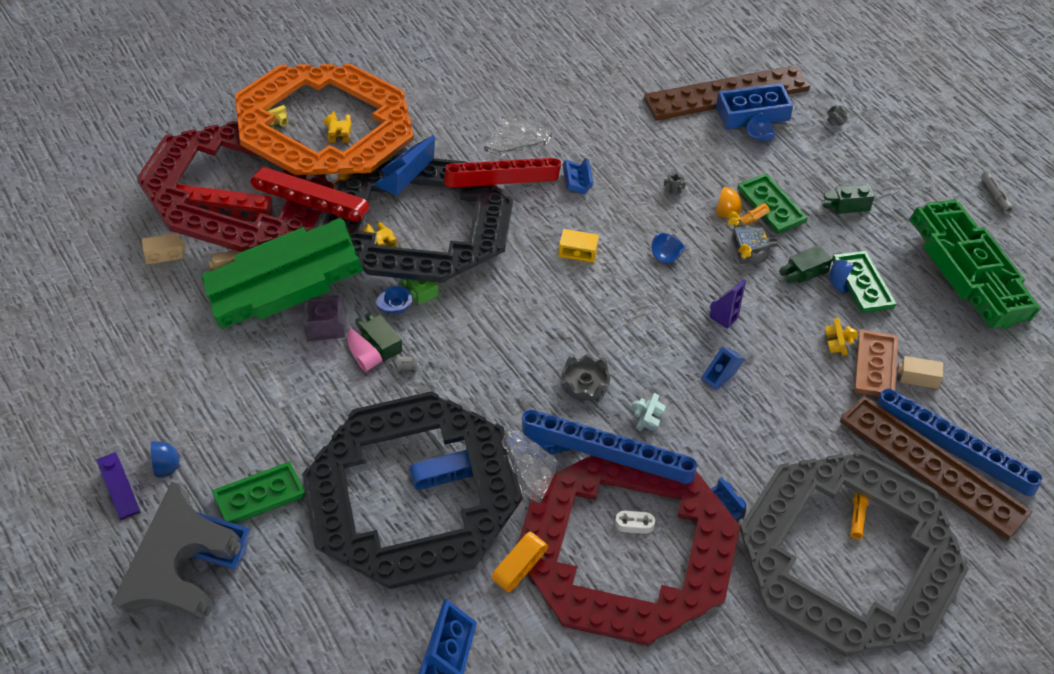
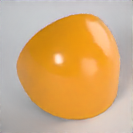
[716,187,742,218]

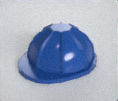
[376,286,412,314]

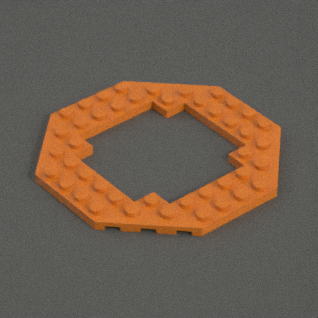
[235,64,414,175]

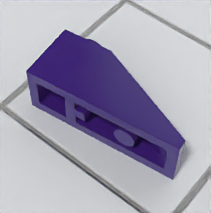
[709,279,746,329]
[96,452,141,520]

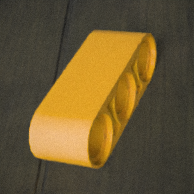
[491,531,548,593]

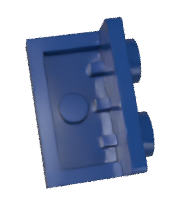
[562,158,594,194]
[711,477,747,522]

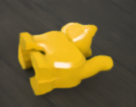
[323,111,352,143]
[362,222,398,247]

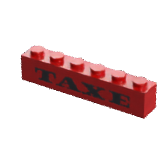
[175,184,273,222]

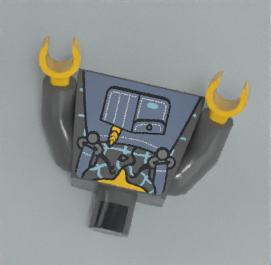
[727,211,777,264]

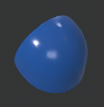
[747,112,776,142]
[651,232,685,263]
[829,260,853,294]
[151,441,180,478]

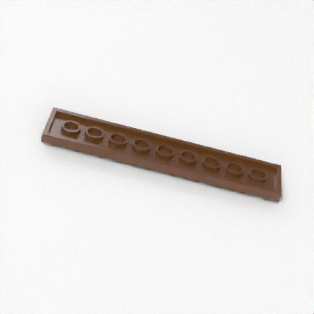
[644,65,810,121]
[840,395,1032,541]

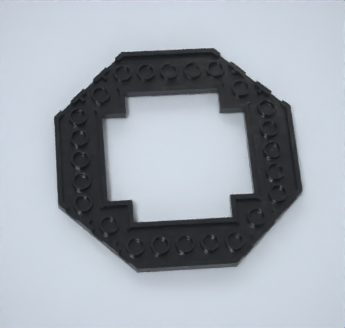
[323,155,513,283]
[302,391,523,589]

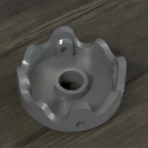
[561,354,611,400]

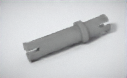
[981,171,1015,214]

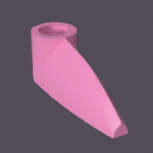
[347,328,382,372]

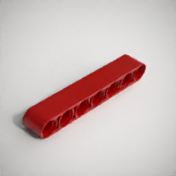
[443,158,562,188]
[250,167,370,222]

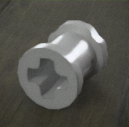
[397,354,417,372]

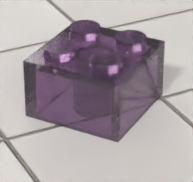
[303,295,346,342]

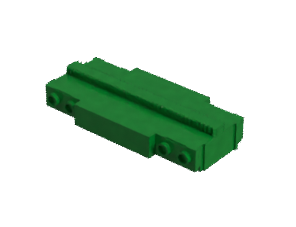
[909,199,1041,329]
[201,218,364,329]

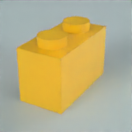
[558,229,599,263]

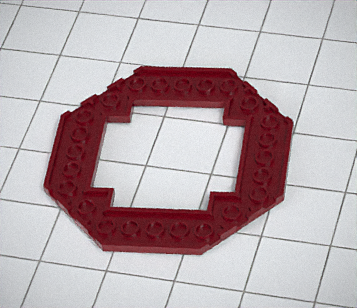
[137,121,334,252]
[518,455,740,646]

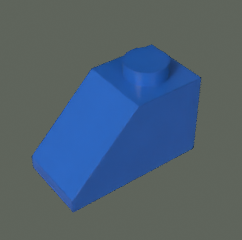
[701,346,745,390]

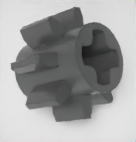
[827,105,848,126]
[663,173,686,195]

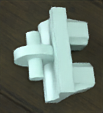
[631,393,666,431]

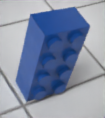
[716,83,793,129]

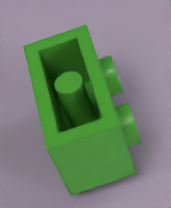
[399,278,438,304]

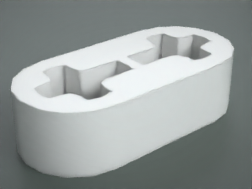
[615,511,655,534]

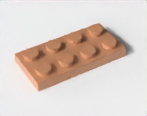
[854,329,898,397]

